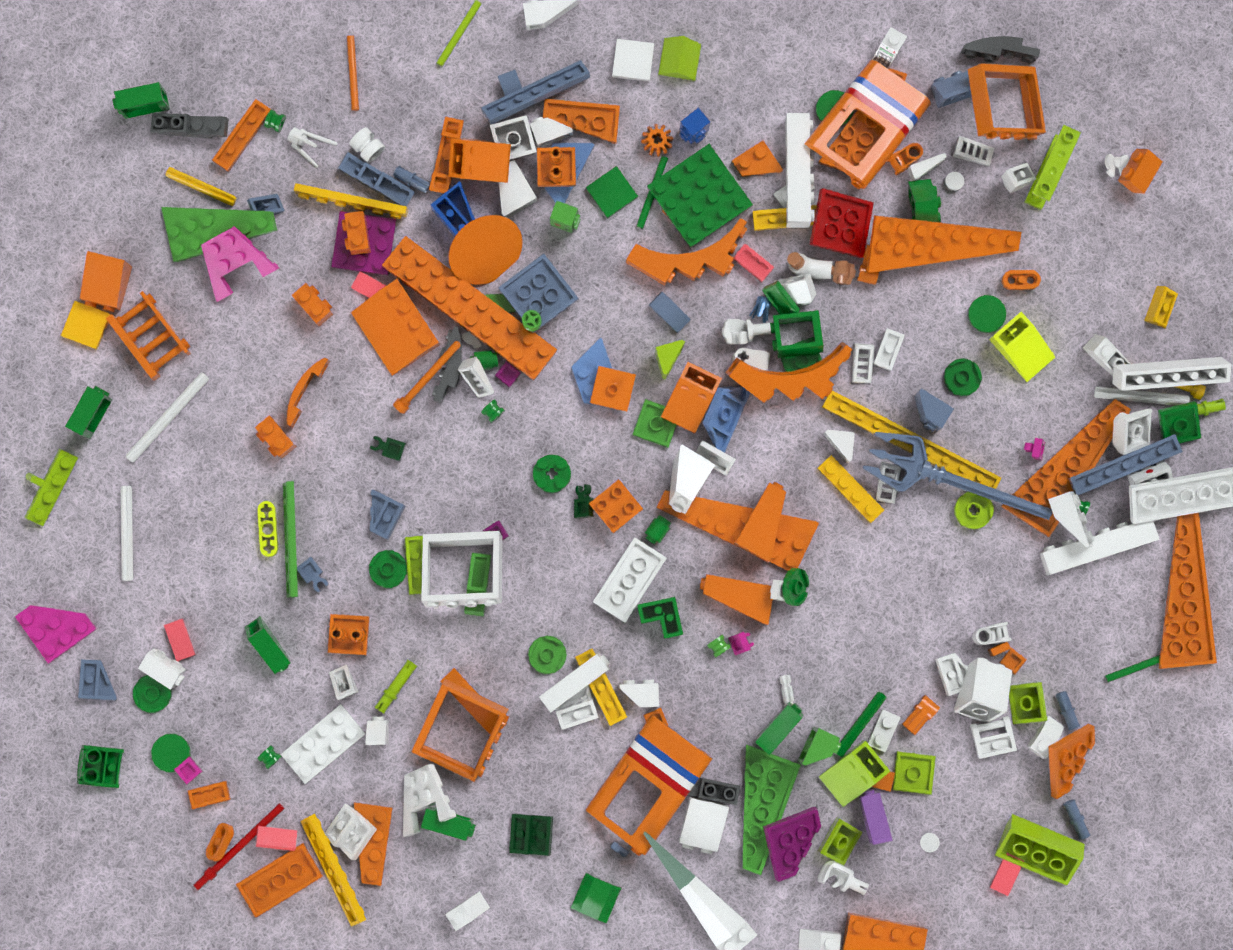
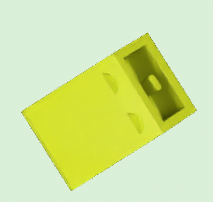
[989,312,1055,382]

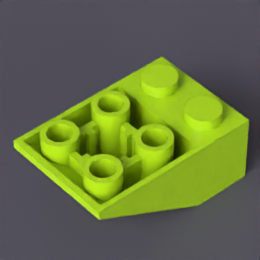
[819,740,890,807]

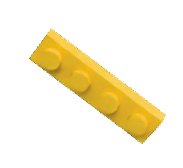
[752,205,817,231]
[817,455,884,524]
[575,648,628,726]

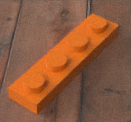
[212,99,271,172]

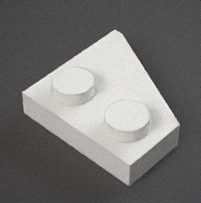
[935,653,968,696]

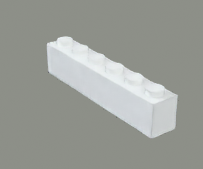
[785,113,814,228]
[1112,357,1232,391]
[1039,521,1160,575]

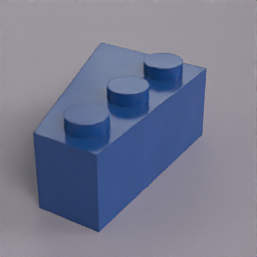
[430,181,475,237]

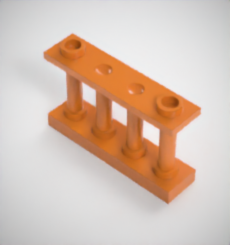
[105,291,191,381]

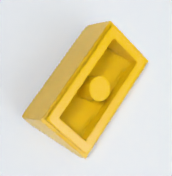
[1144,286,1178,329]

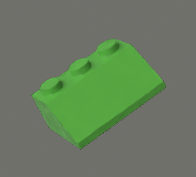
[797,727,841,766]

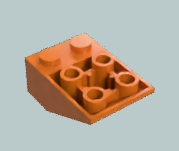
[448,138,511,183]
[661,362,722,434]

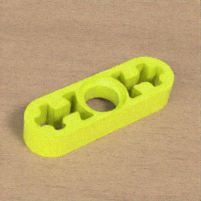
[257,501,278,557]

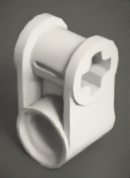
[732,348,771,371]
[972,622,1012,645]

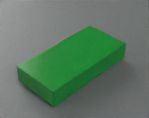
[762,281,800,315]

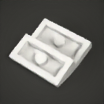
[556,686,599,730]
[325,804,377,860]

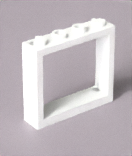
[421,531,502,609]

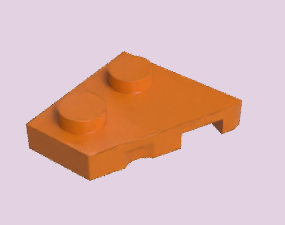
[731,140,783,177]

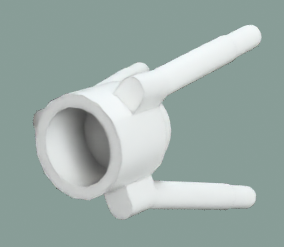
[288,127,337,168]

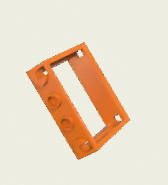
[968,64,1046,140]
[411,679,510,782]

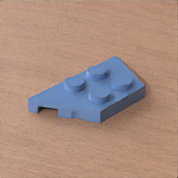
[536,143,595,203]
[571,338,612,404]
[703,385,750,453]

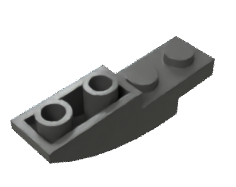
[961,36,1040,63]
[150,113,229,139]
[432,326,462,404]
[688,777,740,805]

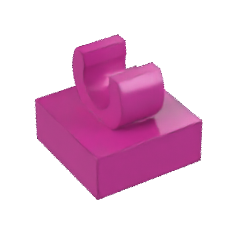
[1024,438,1045,461]
[728,632,754,655]
[174,757,203,785]

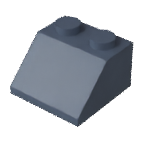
[930,71,972,108]
[914,388,954,433]

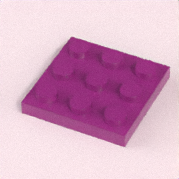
[331,211,397,276]

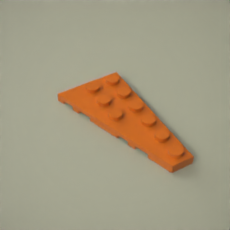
[818,68,907,171]

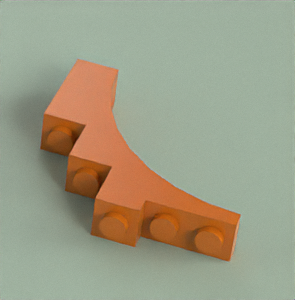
[626,218,747,286]
[725,342,852,403]

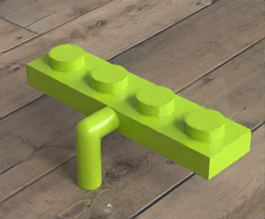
[24,448,78,526]

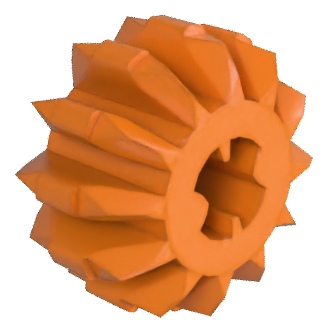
[641,124,673,157]

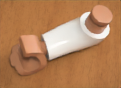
[787,252,856,285]

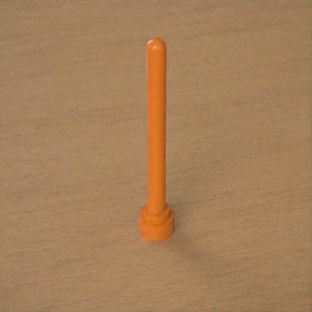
[393,341,461,414]

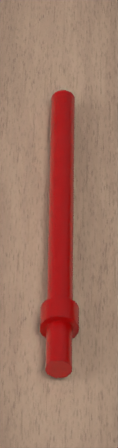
[193,803,285,890]

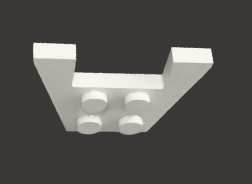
[403,764,456,837]

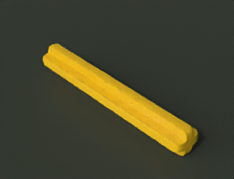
[165,167,237,206]

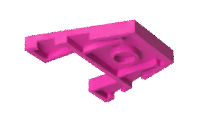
[201,226,279,302]

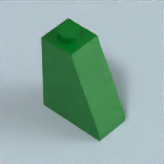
[245,616,291,674]
[755,702,803,755]

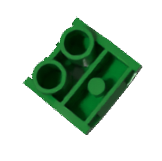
[77,745,124,788]
[571,872,622,923]

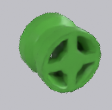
[522,310,541,332]
[707,634,731,658]

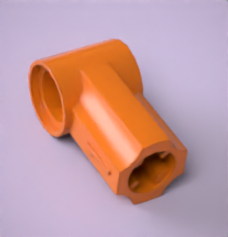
[857,245,879,285]
[902,695,940,735]

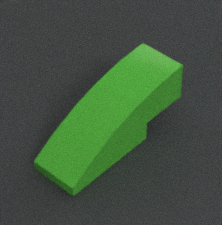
[464,553,491,616]

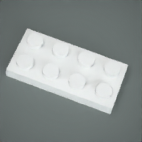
[593,537,667,623]
[281,704,365,784]

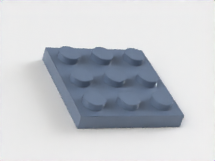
[498,254,579,333]

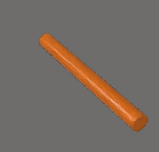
[347,35,359,111]

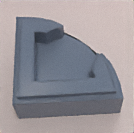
[610,840,629,857]

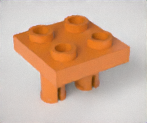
[537,146,576,187]
[589,479,643,534]
[328,614,370,655]

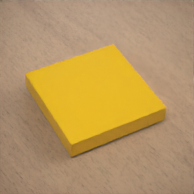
[61,301,111,350]

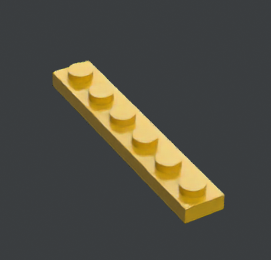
[294,183,408,219]
[300,814,367,927]

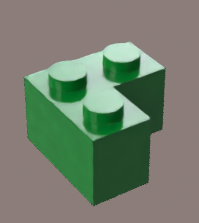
[908,179,941,222]
[637,597,683,639]

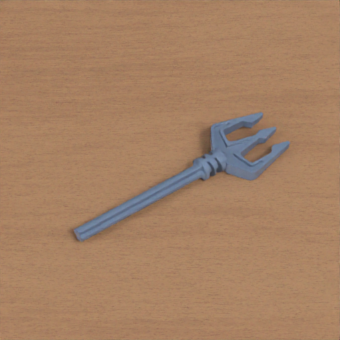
[863,432,1052,520]

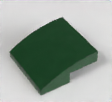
[509,814,553,856]

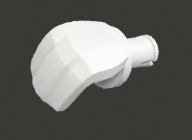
[722,319,771,345]
[817,860,869,895]

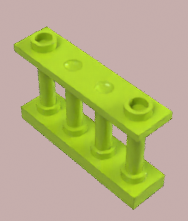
[1024,125,1081,210]

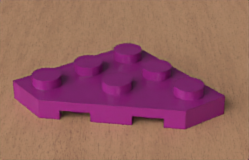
[763,807,821,882]

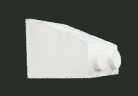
[669,445,715,514]
[954,658,1012,723]
[679,796,729,854]

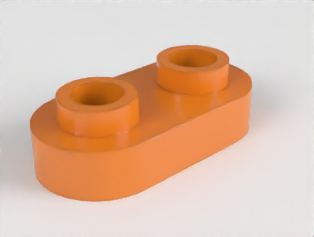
[1002,270,1041,290]
[206,823,234,862]

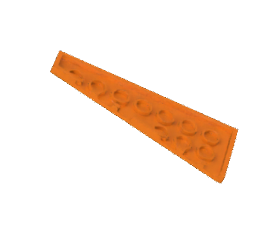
[866,215,1022,272]
[1001,399,1131,537]
[656,490,819,571]
[1159,512,1217,669]

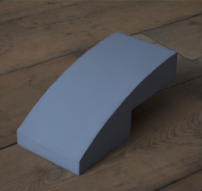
[498,70,529,110]
[649,291,691,333]

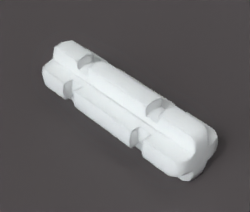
[779,675,794,707]

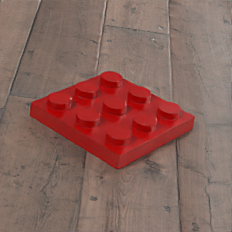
[809,188,874,258]

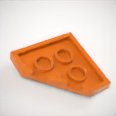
[1048,724,1095,799]

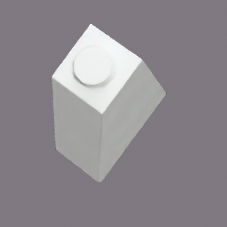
[499,159,537,218]

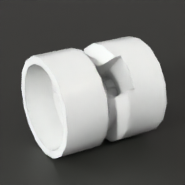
[349,127,385,164]

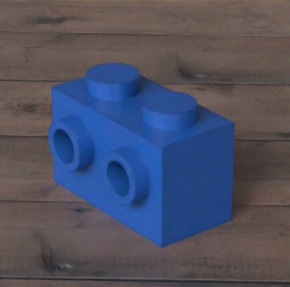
[679,107,710,144]

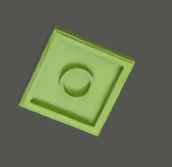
[892,751,936,795]

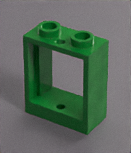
[112,82,170,119]
[770,310,824,358]
[65,386,113,439]
[421,806,476,841]

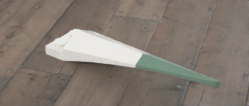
[643,831,757,950]

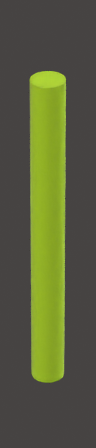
[436,0,482,67]

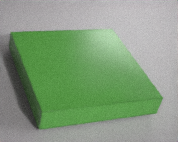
[633,399,676,448]

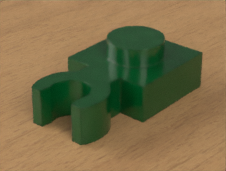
[370,436,406,462]
[574,484,594,519]

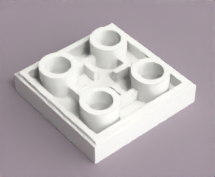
[612,39,654,82]

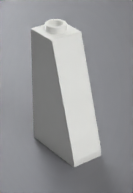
[539,653,610,713]

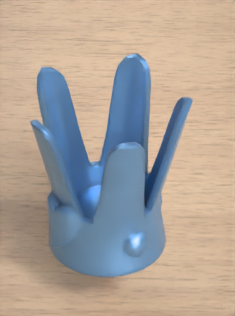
[749,296,771,323]

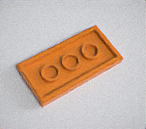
[236,843,323,918]

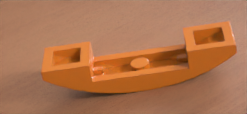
[429,116,464,194]
[287,358,330,428]
[440,668,507,734]

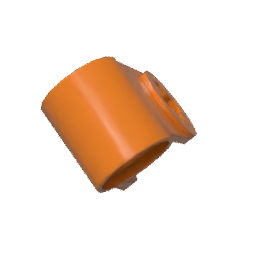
[887,143,923,176]

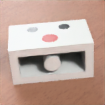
[1127,460,1173,485]

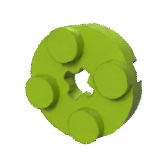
[954,492,994,529]

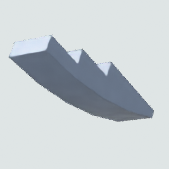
[337,152,415,206]

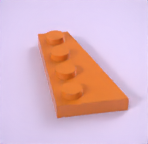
[543,99,620,144]
[354,802,393,886]

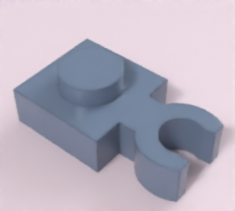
[297,557,329,592]

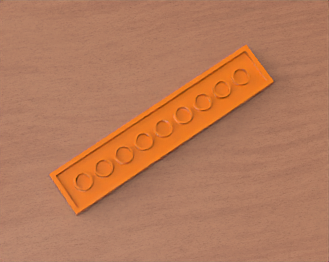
[382,236,557,380]

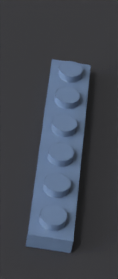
[481,60,590,125]
[1068,434,1183,495]

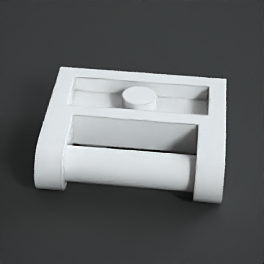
[970,716,1017,759]

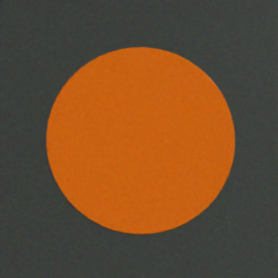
[449,215,523,285]

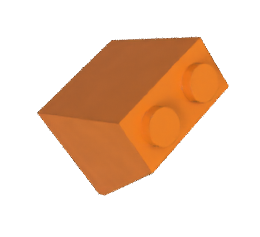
[80,251,132,312]

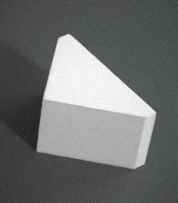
[823,430,855,463]
[329,665,358,700]

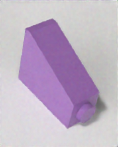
[859,789,893,845]

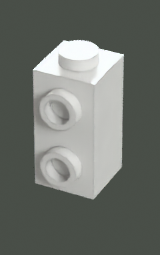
[138,649,186,690]

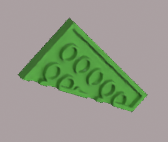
[161,207,277,262]
[742,745,801,875]

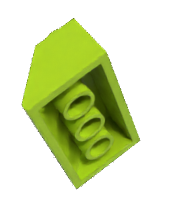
[995,814,1085,886]

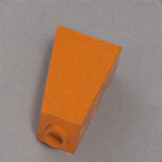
[735,482,786,563]
[700,574,773,625]

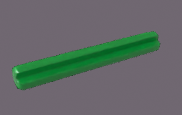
[837,692,887,757]

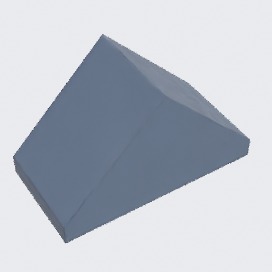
[247,194,285,215]

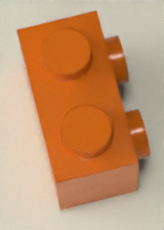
[1118,148,1163,194]
[342,211,371,255]
[292,283,333,327]
[255,415,297,459]

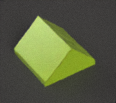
[658,36,701,81]
[655,340,685,380]
[1009,682,1048,724]
[817,817,863,865]

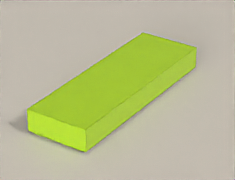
[405,536,423,595]

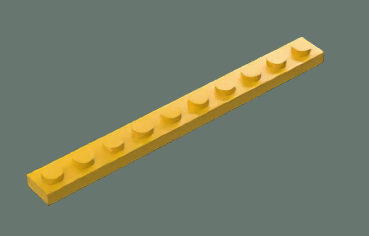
[822,391,1001,489]

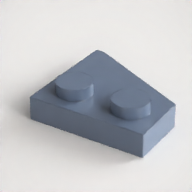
[370,489,406,540]
[78,659,117,700]

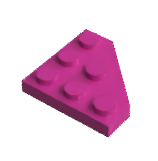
[15,605,96,663]

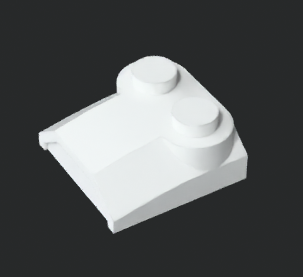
[1112,409,1152,455]

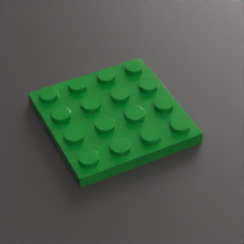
[647,143,753,249]

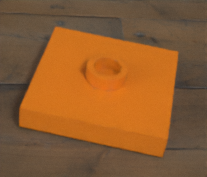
[590,366,636,412]

